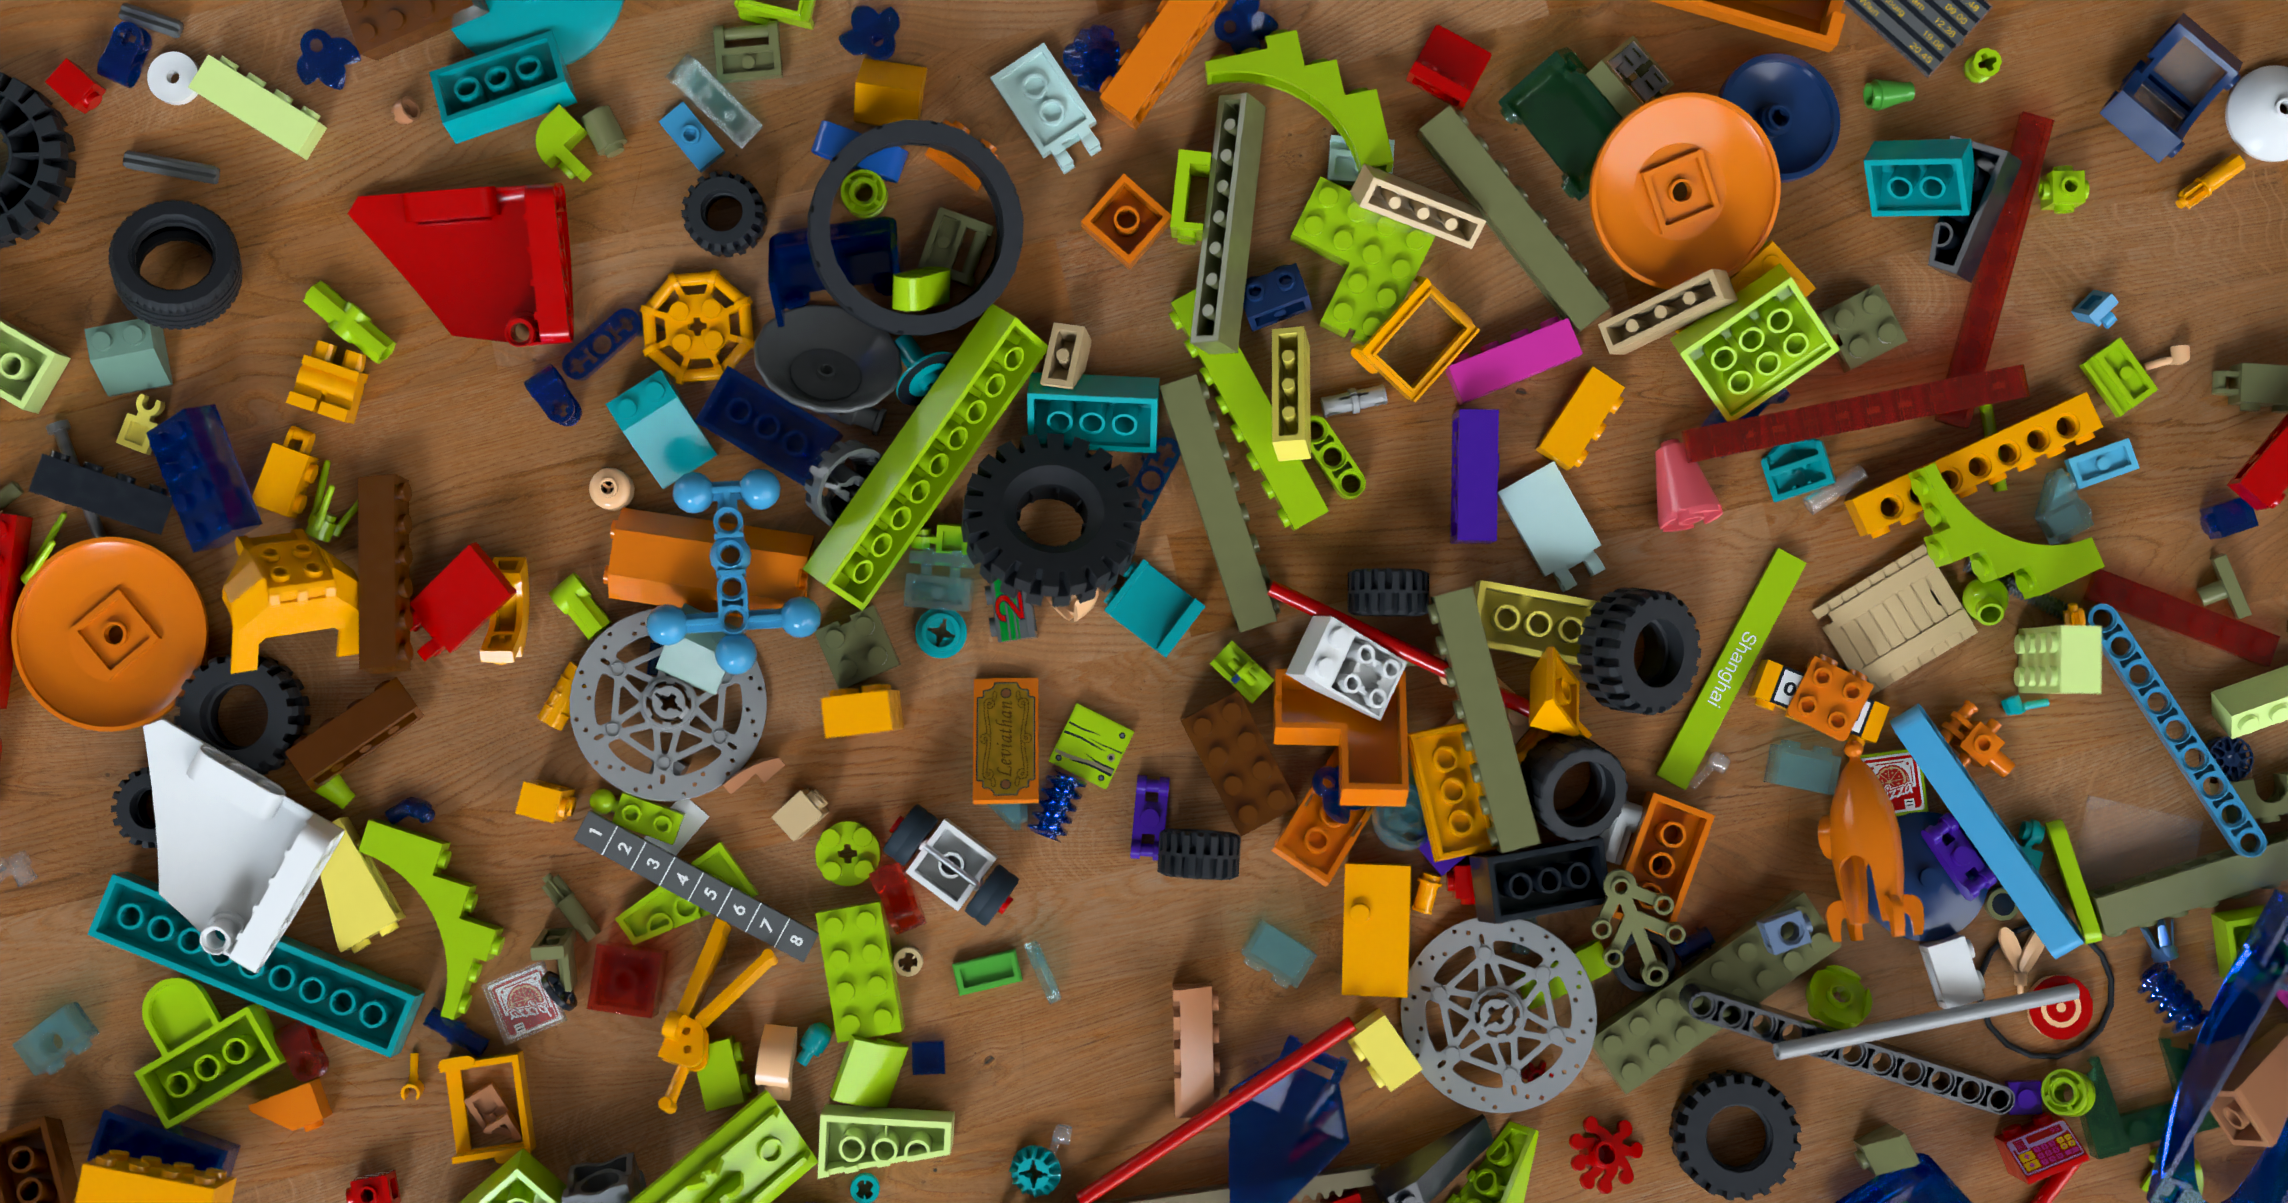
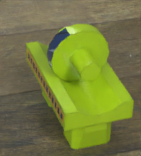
[1210,640,1274,704]

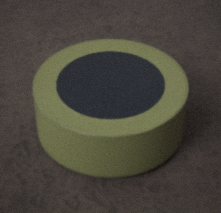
[1984,887,2019,921]

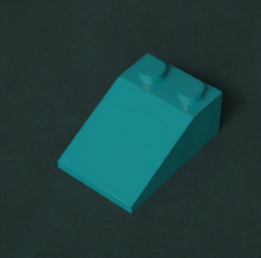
[605,370,718,489]

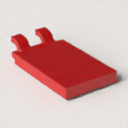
[410,542,517,662]

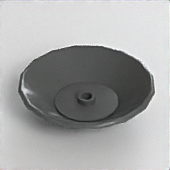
[754,304,902,413]

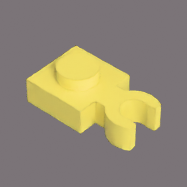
[116,394,165,455]

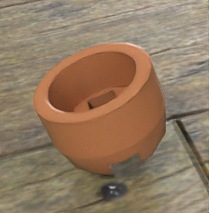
[391,96,420,125]

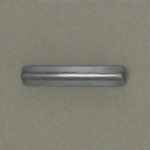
[123,150,220,184]

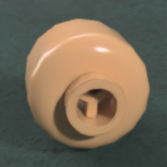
[589,467,635,511]

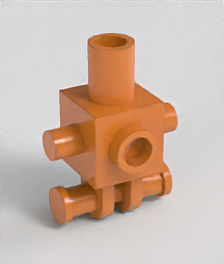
[1940,700,2015,778]

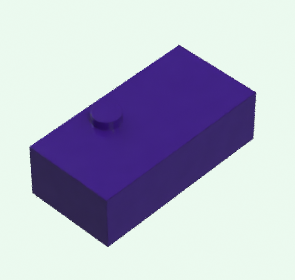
[1450,409,1500,544]

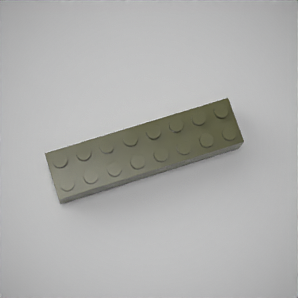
[1592,890,1841,1095]

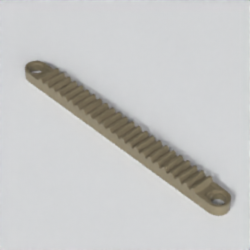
[1092,1163,1381,1203]

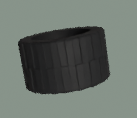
[1520,733,1628,841]

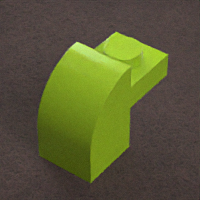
[536,104,592,183]

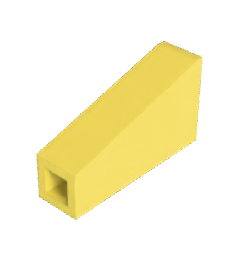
[320,817,406,953]

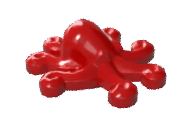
[1569,1116,1643,1194]

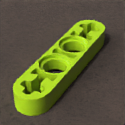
[2045,818,2102,945]

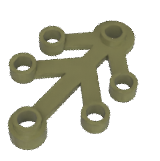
[1591,869,1686,986]

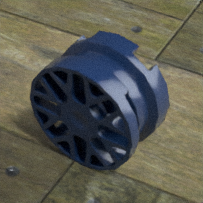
[2199,736,2254,782]

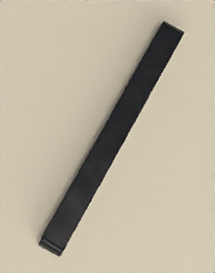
[1679,983,2015,1115]

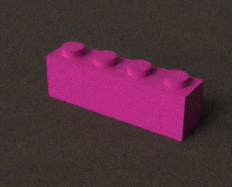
[1445,316,1583,406]

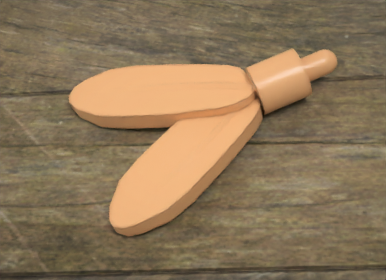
[1998,926,2045,994]

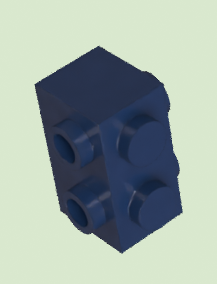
[1243,263,1313,332]

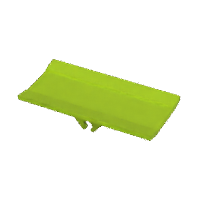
[629,1089,818,1203]

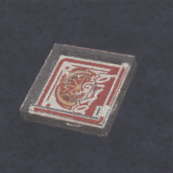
[481,960,568,1046]

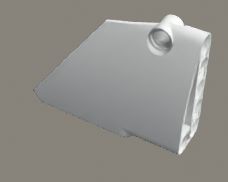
[143,719,345,974]

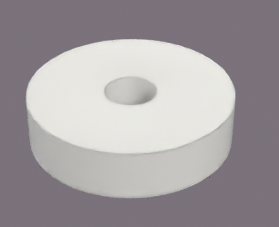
[147,52,200,105]

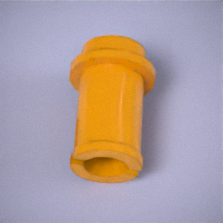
[1412,871,1443,915]

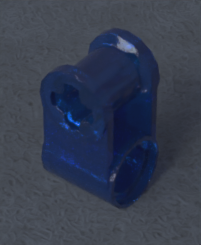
[97,22,152,88]
[524,363,582,427]

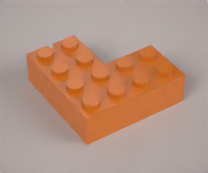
[1273,669,1409,807]

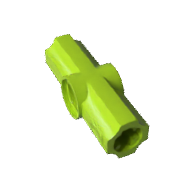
[303,280,397,364]

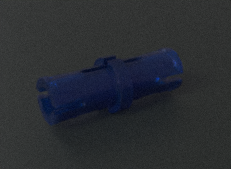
[423,1007,490,1058]

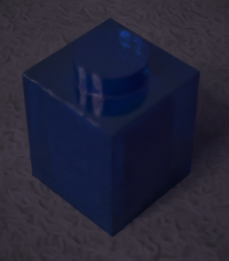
[2199,496,2259,540]

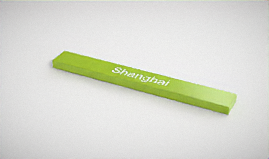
[1655,548,1807,790]

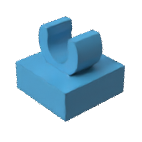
[2071,290,2119,329]

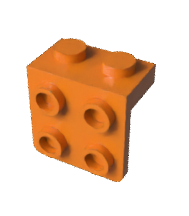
[1787,654,1874,741]

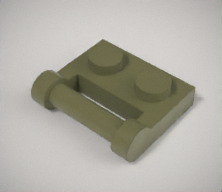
[713,20,783,84]
[918,207,994,288]

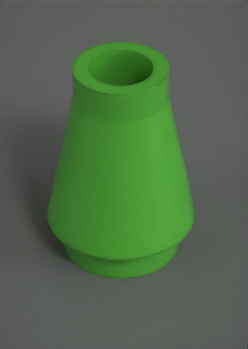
[1863,79,1915,111]

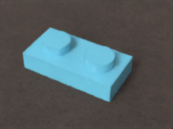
[2064,438,2140,490]

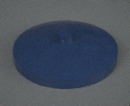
[1718,53,1840,183]
[1866,812,1989,941]

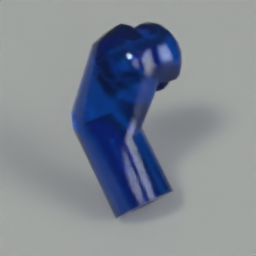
[385,797,436,825]

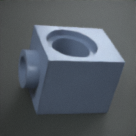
[1756,908,1813,955]

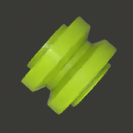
[841,169,888,219]
[2041,1069,2096,1117]

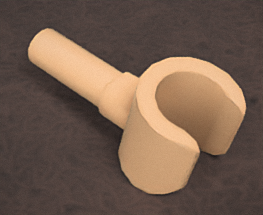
[2143,345,2190,371]

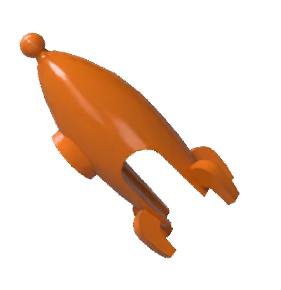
[1818,740,1924,943]

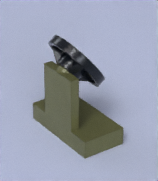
[530,927,578,1011]

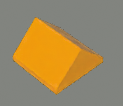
[854,58,927,126]
[1529,646,1580,736]

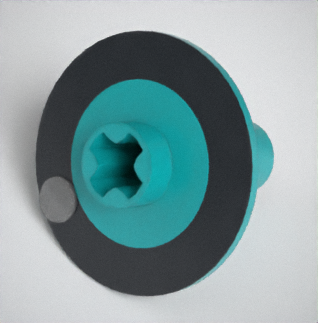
[894,335,954,406]

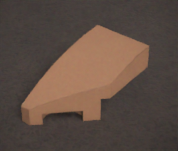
[722,757,785,794]
[464,1081,522,1140]

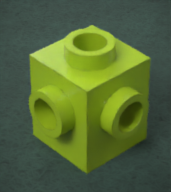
[2038,165,2089,214]

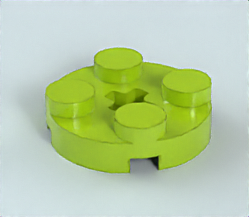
[815,821,881,886]
[1805,965,1872,1029]

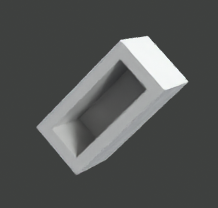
[1918,934,1985,1009]

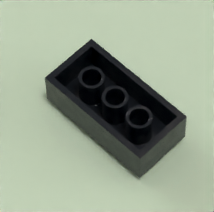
[1469,837,1608,924]

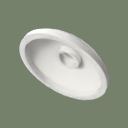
[2225,65,2288,162]

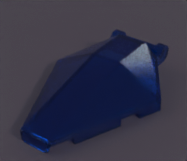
[1229,1034,1351,1203]

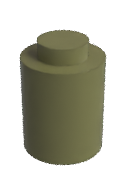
[581,105,627,158]

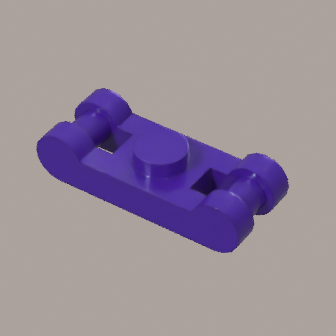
[1130,775,1170,861]
[1921,813,1997,901]

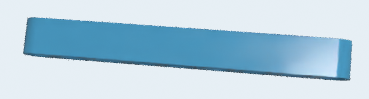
[2085,604,2267,857]
[1890,703,2085,959]

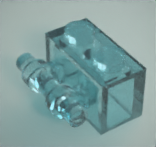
[904,548,975,612]

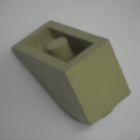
[1853,1123,1920,1175]

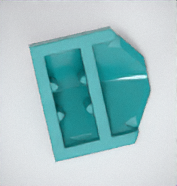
[1760,433,1836,503]

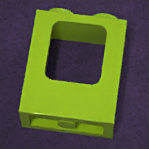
[1170,149,1212,245]

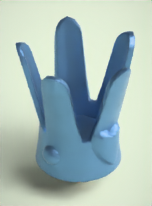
[2140,918,2179,968]

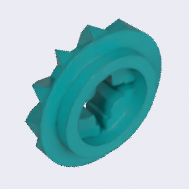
[915,607,967,658]
[1009,1145,1061,1198]

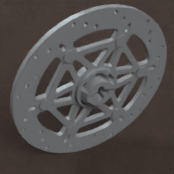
[570,609,767,801]
[1401,918,1597,1113]

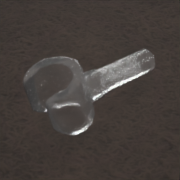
[1689,752,1730,790]
[1049,1124,1072,1155]

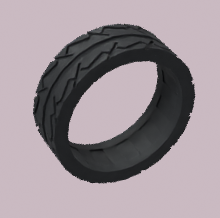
[807,119,1023,336]

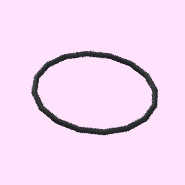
[1977,923,2115,1059]

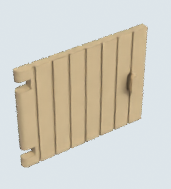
[1812,544,1978,698]

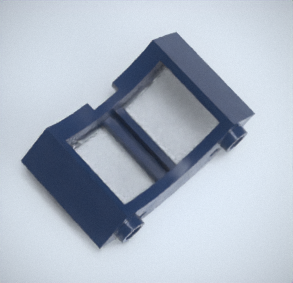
[2100,13,2243,163]

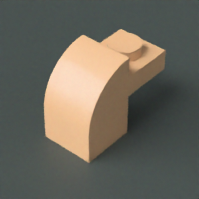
[755,1024,797,1101]

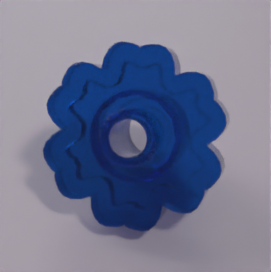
[1063,25,1121,92]

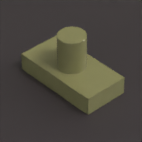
[2196,553,2252,619]

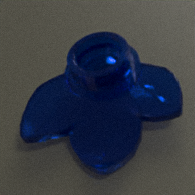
[1214,0,1278,55]
[839,5,900,60]
[297,29,362,90]
[1312,765,1369,824]

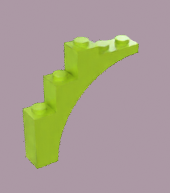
[1205,29,1394,173]
[1908,463,2105,600]
[358,819,505,1020]

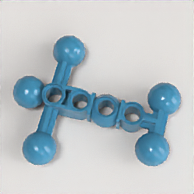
[646,469,821,675]

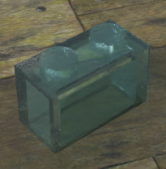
[1763,739,1842,795]
[1240,919,1318,989]

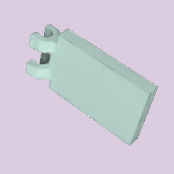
[990,43,1102,174]
[1498,461,1606,592]

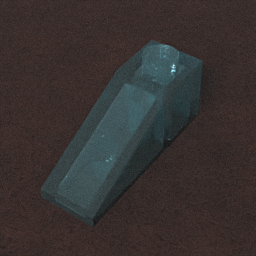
[665,54,763,149]

